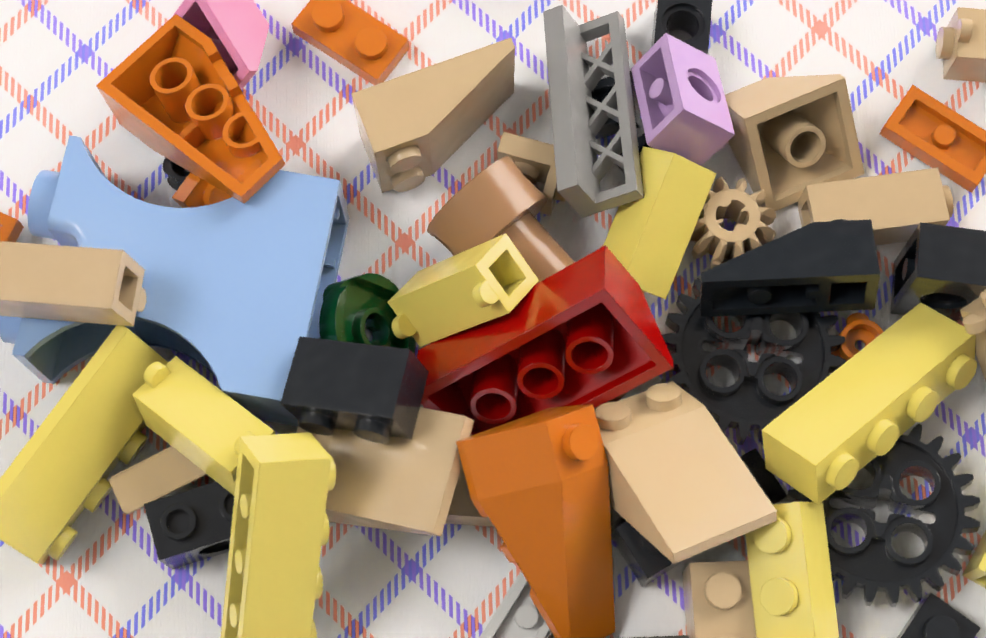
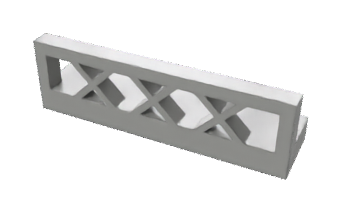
[543,4,644,218]

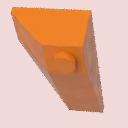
[96,14,286,204]
[456,404,616,638]

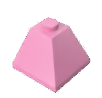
[172,0,270,90]

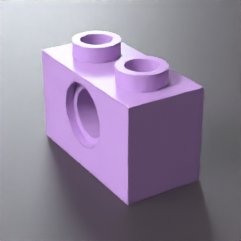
[631,33,735,166]

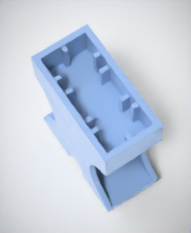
[0,135,350,427]

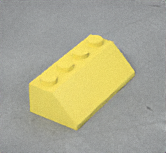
[0,325,168,565]

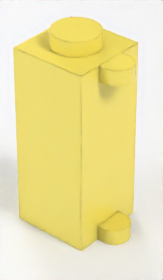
[603,146,717,300]
[387,233,539,347]
[132,356,275,495]

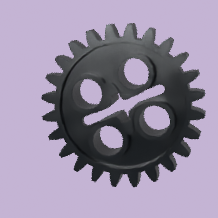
[662,278,846,445]
[787,424,981,607]

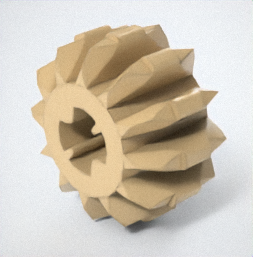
[690,176,776,268]

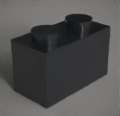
[280,336,429,443]

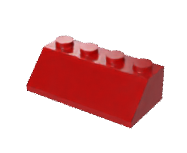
[417,245,673,436]

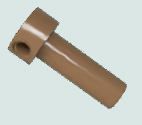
[427,156,629,402]

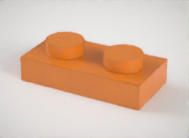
[291,0,410,85]
[879,85,986,193]

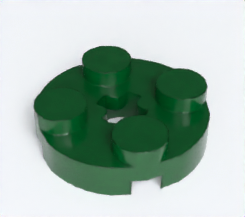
[319,273,416,354]

